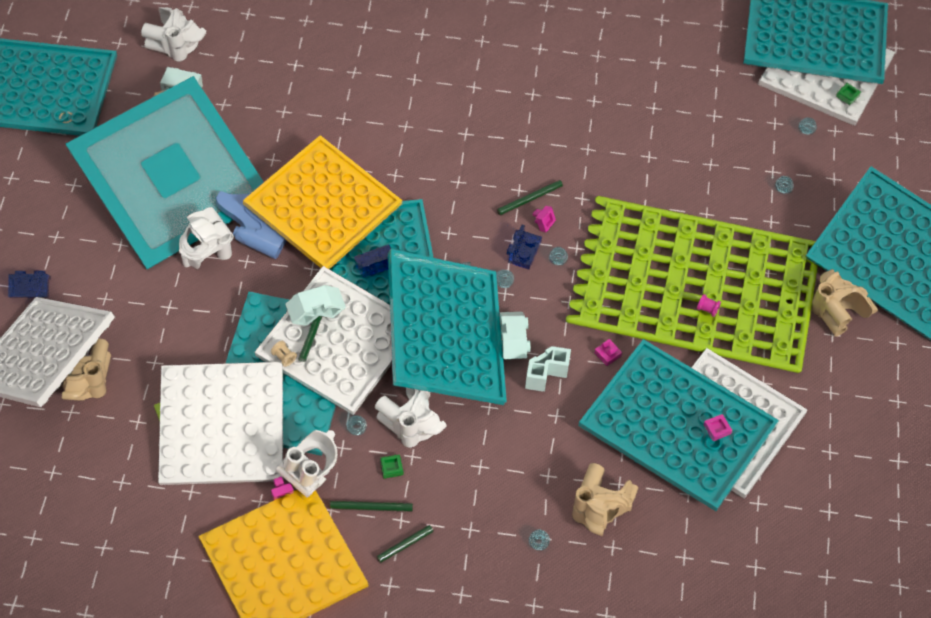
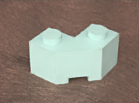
[286,285,346,326]
[500,312,530,359]
[525,346,571,392]

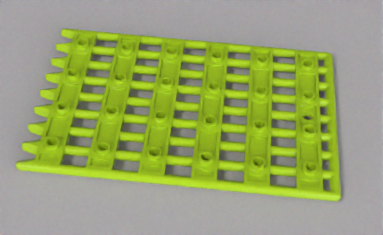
[566,196,818,373]

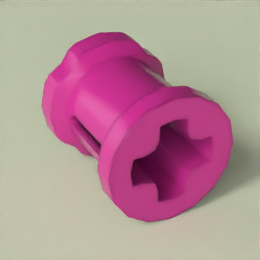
[697,294,721,317]

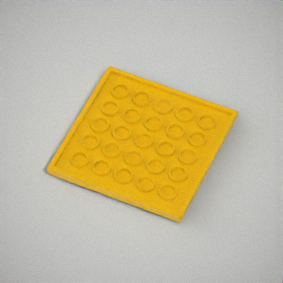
[243,135,402,269]
[199,490,368,618]

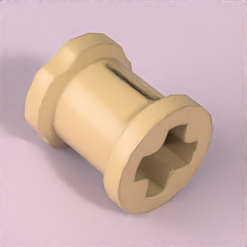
[271,340,297,367]

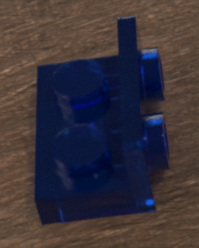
[506,225,542,270]
[354,244,391,278]
[8,271,51,298]

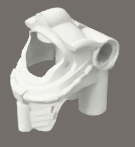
[142,7,206,61]
[179,207,234,269]
[375,388,447,448]
[276,430,337,498]

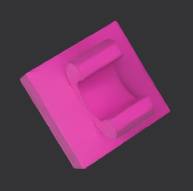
[532,206,556,232]
[594,339,622,366]
[704,414,732,441]
[271,477,294,501]

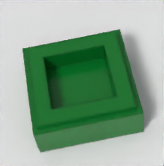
[836,83,862,105]
[380,454,404,479]

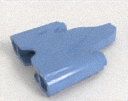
[216,191,287,259]

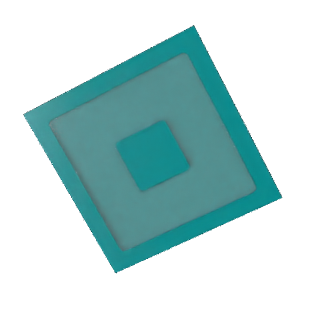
[65,76,264,270]

